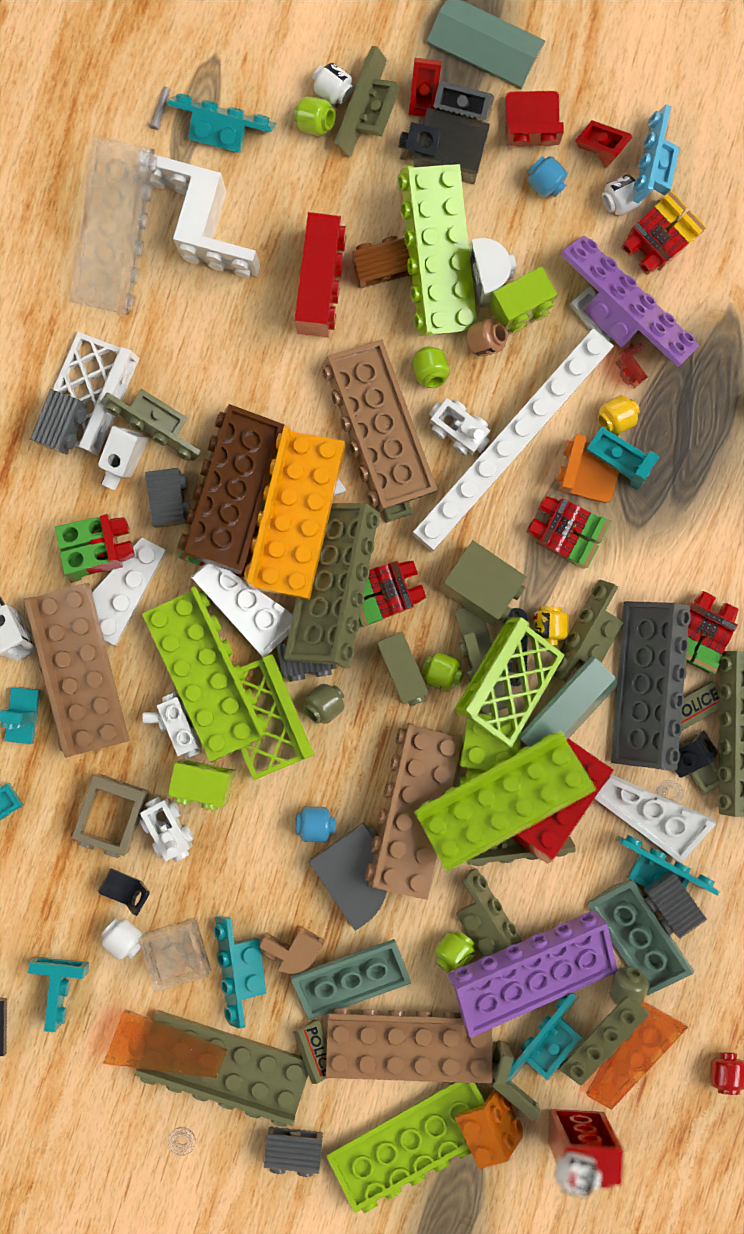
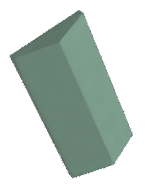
[427,0,545,90]
[518,655,618,747]
[587,879,694,996]
[291,939,411,1020]

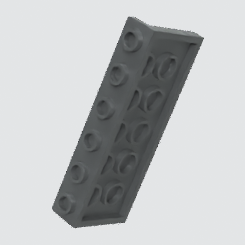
[611,601,691,770]

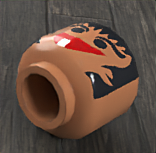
[467,318,508,357]

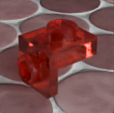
[616,342,648,389]

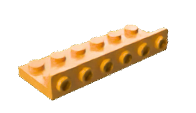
[244,426,346,600]

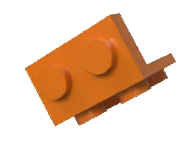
[556,433,619,503]
[455,1088,523,1170]

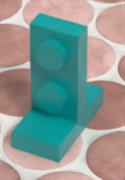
[586,426,660,490]
[0,687,41,744]
[28,957,90,1032]

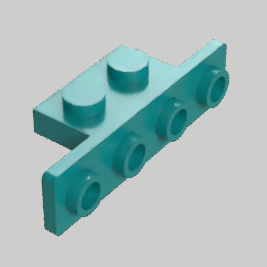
[167,93,276,153]
[616,835,720,896]
[214,916,266,1029]
[506,993,583,1083]

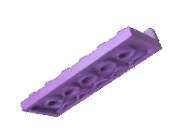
[447,911,618,1038]

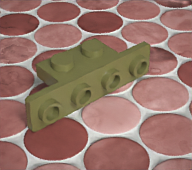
[335,46,401,157]
[100,389,201,461]
[553,579,624,681]
[455,607,508,714]
[466,837,576,866]
[456,868,522,957]
[560,996,649,1085]

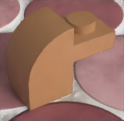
[259,926,324,974]

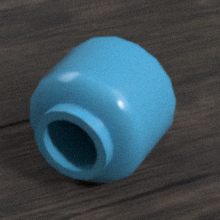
[527,156,567,198]
[296,806,335,843]

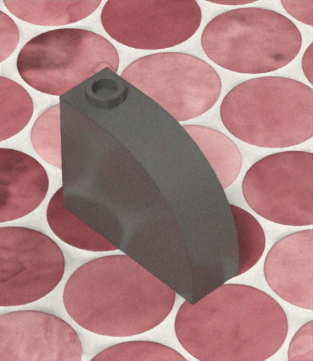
[309,822,387,931]

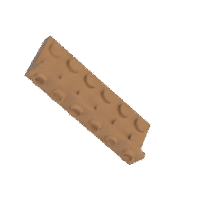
[322,339,438,513]
[24,583,130,758]
[365,723,463,900]
[326,1009,492,1084]

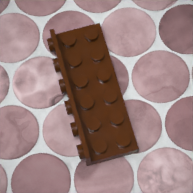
[177,404,285,574]

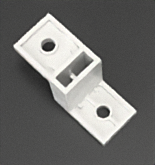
[138,151,260,278]

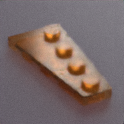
[103,1009,227,1078]

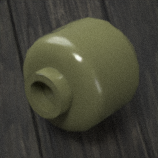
[304,684,344,724]
[609,967,649,1005]

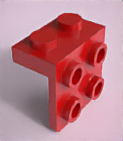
[505,91,564,147]

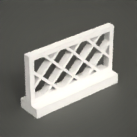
[53,332,140,456]

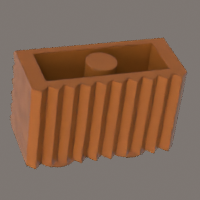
[352,236,410,288]

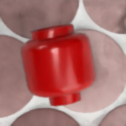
[711,1052,744,1095]

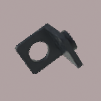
[398,122,441,160]
[675,730,718,778]
[98,869,150,916]

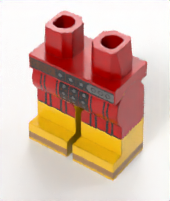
[621,190,706,275]

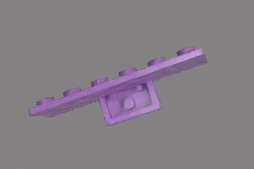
[560,235,699,367]

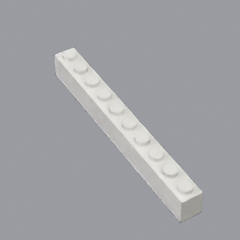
[412,328,614,553]

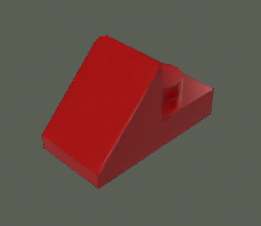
[408,58,442,118]
[575,120,633,168]

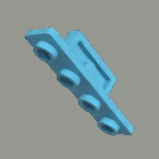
[633,104,680,203]

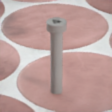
[149,87,170,130]

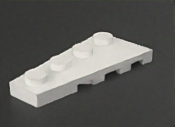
[92,538,167,646]
[191,563,293,658]
[595,774,716,863]

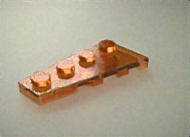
[586,1001,688,1110]

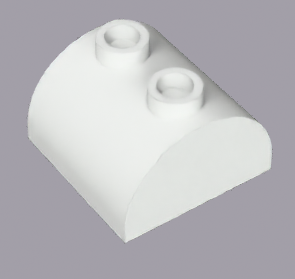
[469,238,516,308]

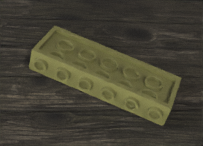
[284,503,379,669]
[718,651,744,817]
[135,1010,308,1127]

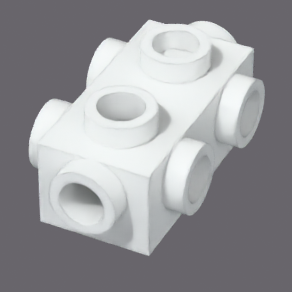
[429,398,490,455]
[143,692,202,758]
[140,797,194,862]

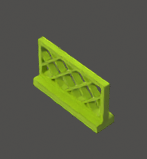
[454,617,564,747]
[240,654,314,781]

